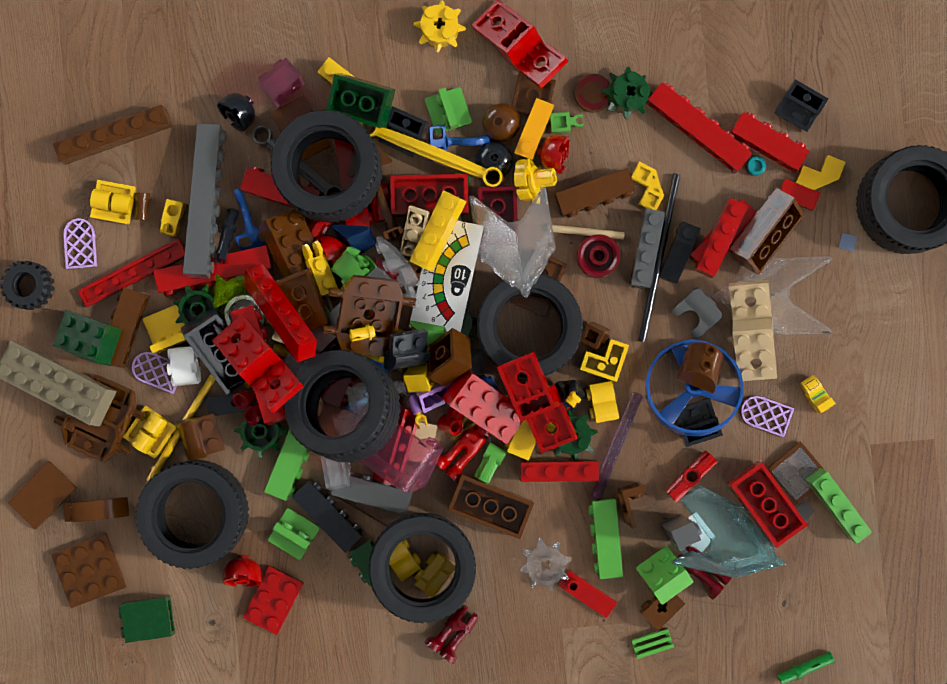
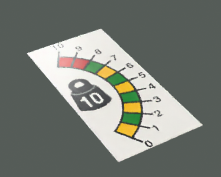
[409,221,484,332]

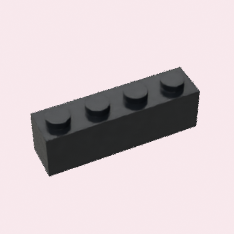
[292,480,363,553]

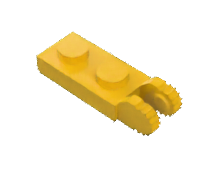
[302,241,338,297]

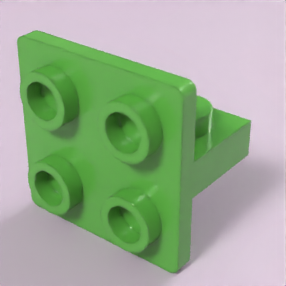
[425,87,472,135]
[268,508,320,560]

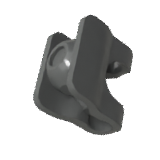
[671,288,722,339]

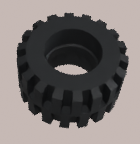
[0,261,55,310]

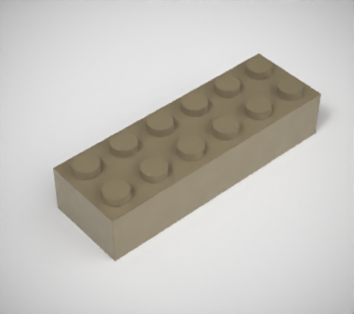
[0,341,117,426]

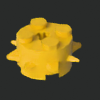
[414,0,466,52]

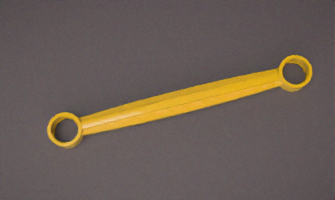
[360,123,503,187]

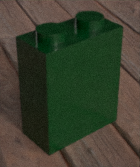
[118,595,175,643]

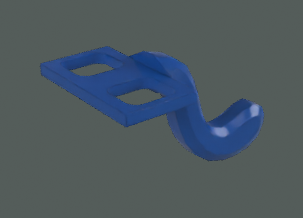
[428,125,490,162]
[234,188,266,251]

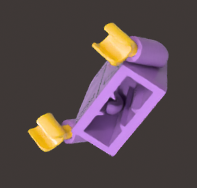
[408,381,454,429]

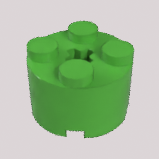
[331,246,377,285]

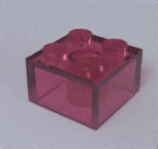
[257,58,306,108]

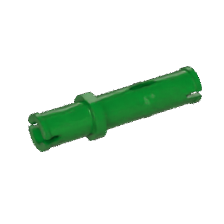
[777,651,835,684]

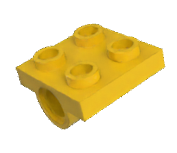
[90,180,137,225]
[123,405,178,459]

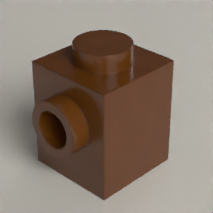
[581,322,610,349]

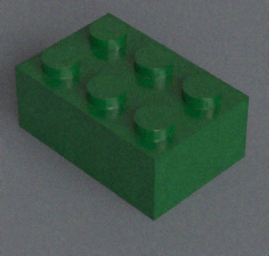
[326,73,396,128]
[53,310,122,366]

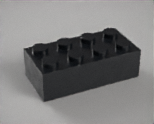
[181,307,246,394]

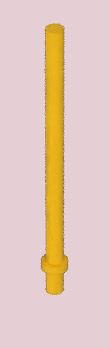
[146,373,215,481]

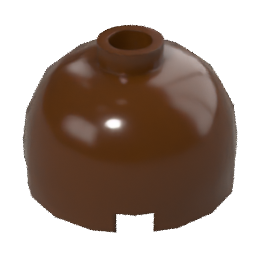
[482,103,521,142]

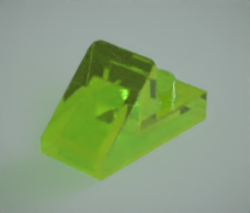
[213,274,245,308]

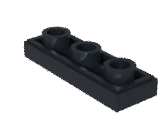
[205,390,258,416]

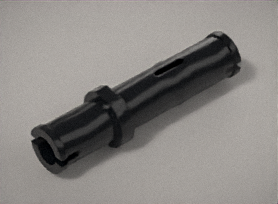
[214,208,239,264]

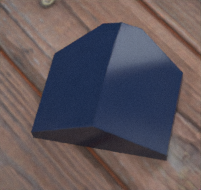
[332,224,376,254]

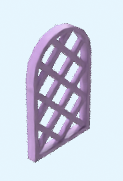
[63,218,97,269]
[132,352,177,394]
[741,396,794,437]

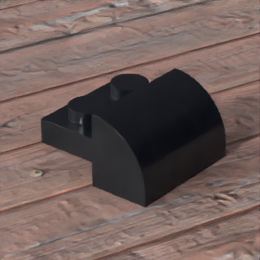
[774,79,829,132]
[378,106,428,157]
[384,329,431,371]
[676,398,723,447]

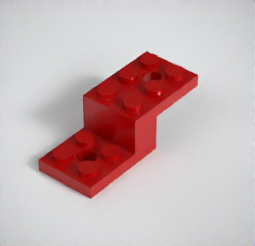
[471,0,568,89]
[212,315,304,413]
[497,351,578,453]

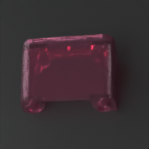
[360,424,444,492]

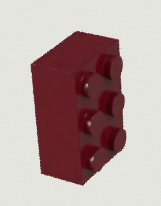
[478,186,518,247]

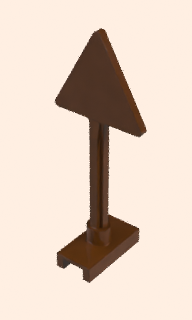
[348,146,404,243]

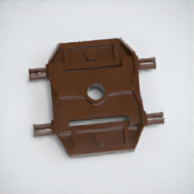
[323,275,416,357]
[54,375,146,462]

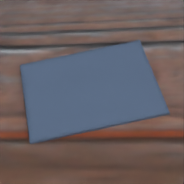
[838,233,857,252]

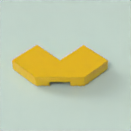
[795,155,846,190]
[631,161,664,210]

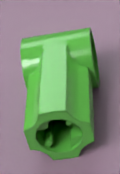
[474,442,507,484]

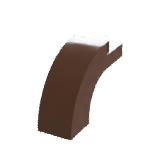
[63,497,129,522]

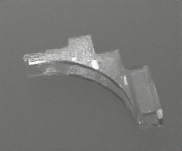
[320,381,410,491]

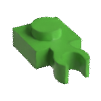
[550,112,584,134]

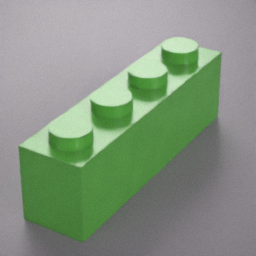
[264,429,311,501]
[805,468,872,544]
[588,498,623,579]

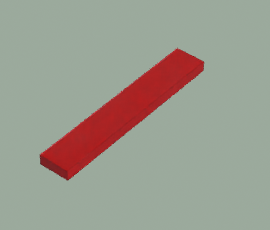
[77,238,185,308]

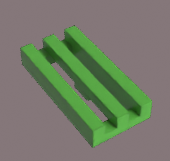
[631,628,674,659]

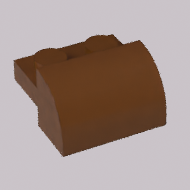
[176,412,225,460]

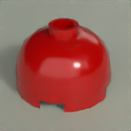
[538,135,570,174]
[314,235,348,274]
[223,555,262,587]

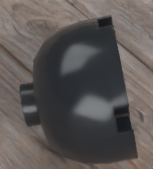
[217,93,255,132]
[475,142,513,180]

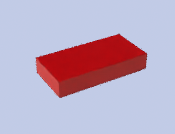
[780,179,821,211]

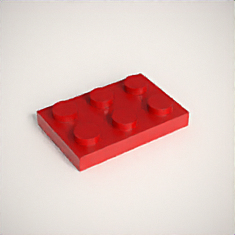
[243,565,304,635]

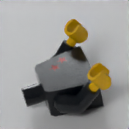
[547,380,586,432]

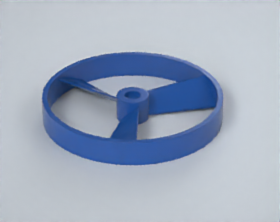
[645,340,744,436]

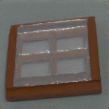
[767,441,824,506]

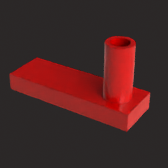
[558,570,617,618]

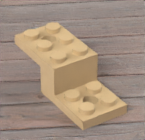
[729,279,777,381]

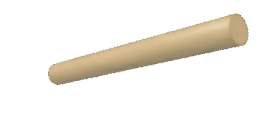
[548,224,624,240]

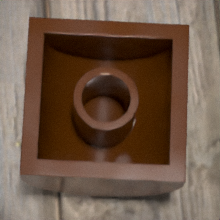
[677,342,723,394]

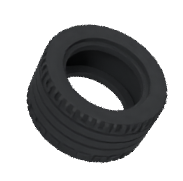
[270,110,383,223]
[856,145,947,254]
[477,272,583,379]
[284,349,400,463]
[135,460,249,569]
[368,512,476,624]

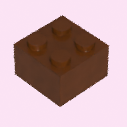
[427,328,472,387]

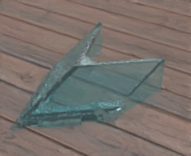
[673,486,786,578]

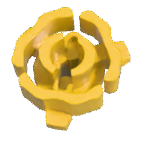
[514,159,557,205]

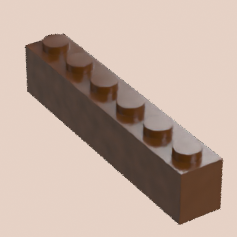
[53,105,173,165]

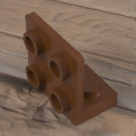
[616,482,646,529]

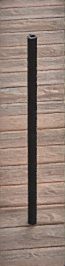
[638,173,680,342]

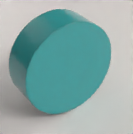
[746,156,766,176]

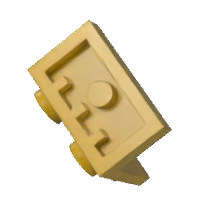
[143,305,187,354]

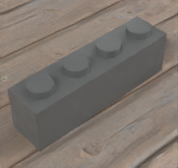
[629,208,665,289]
[331,469,413,515]
[661,515,702,550]

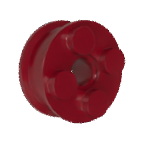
[577,234,620,278]

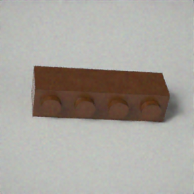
[555,168,636,218]
[110,287,150,368]

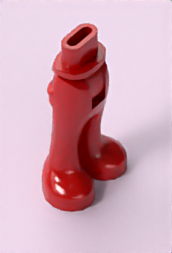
[431,423,490,483]

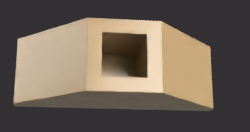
[400,205,431,257]

